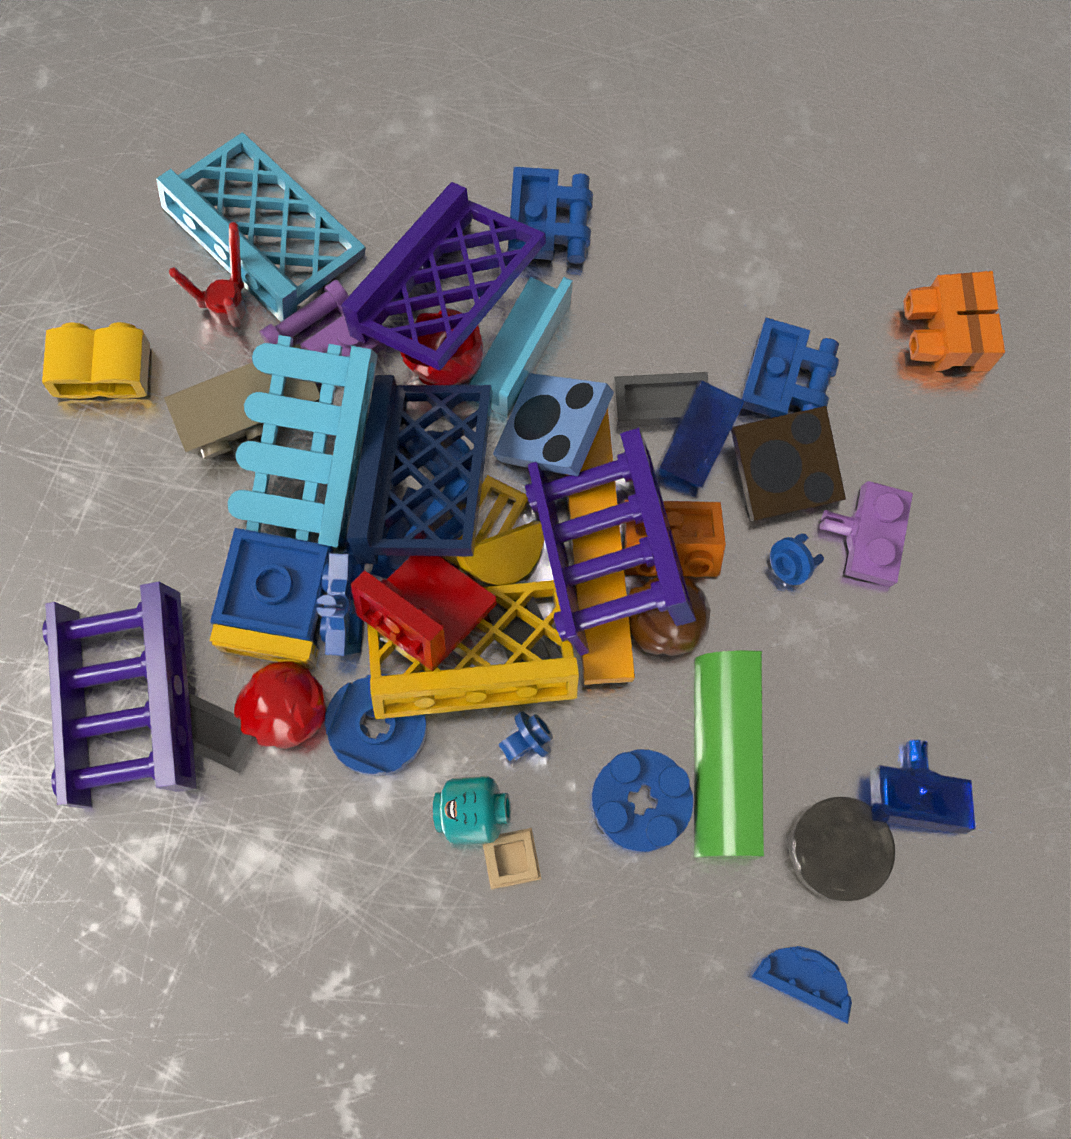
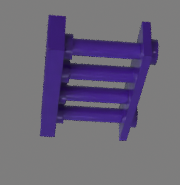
[525,427,696,656]
[42,581,197,809]

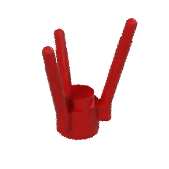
[169,222,246,328]

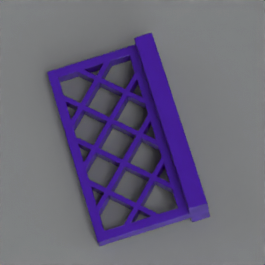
[341,182,546,371]

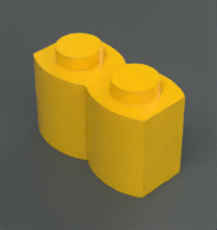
[42,322,150,399]

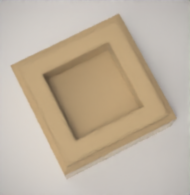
[483,828,542,890]

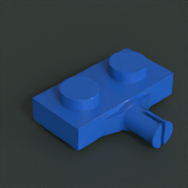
[316,553,365,656]

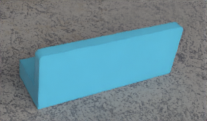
[469,277,573,418]

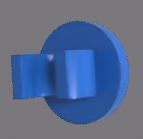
[770,533,824,585]
[498,711,553,761]

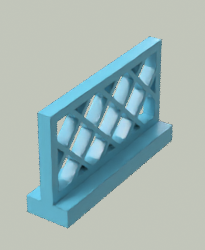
[156,132,366,322]

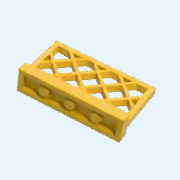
[367,580,579,719]

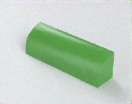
[694,650,764,860]

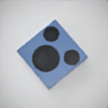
[493,373,614,476]

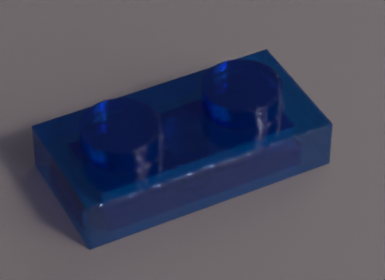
[657,380,745,488]

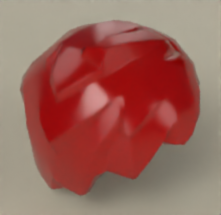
[400,308,483,385]
[234,661,327,749]

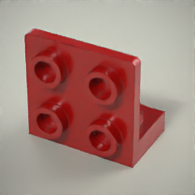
[351,556,496,672]

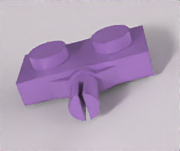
[820,481,913,587]

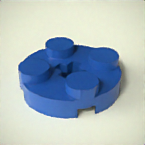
[325,674,427,776]
[591,749,693,853]

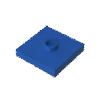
[210,528,334,642]

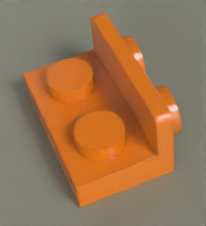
[624,500,726,577]

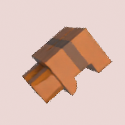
[903,271,1005,372]

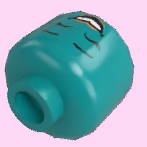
[433,776,511,845]

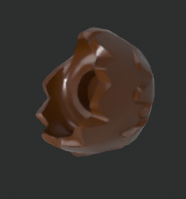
[629,578,711,656]

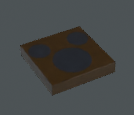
[730,406,846,521]

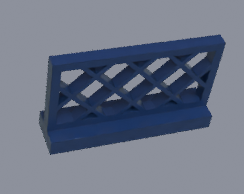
[347,375,493,564]

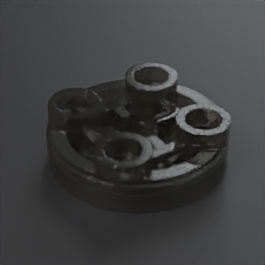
[788,797,895,902]

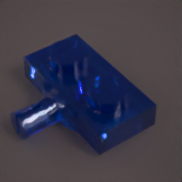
[870,739,976,834]

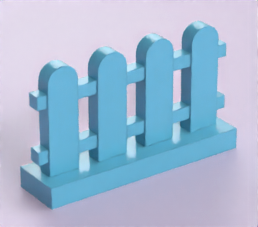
[227,335,378,547]

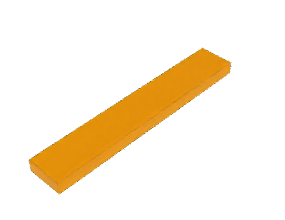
[565,408,635,685]

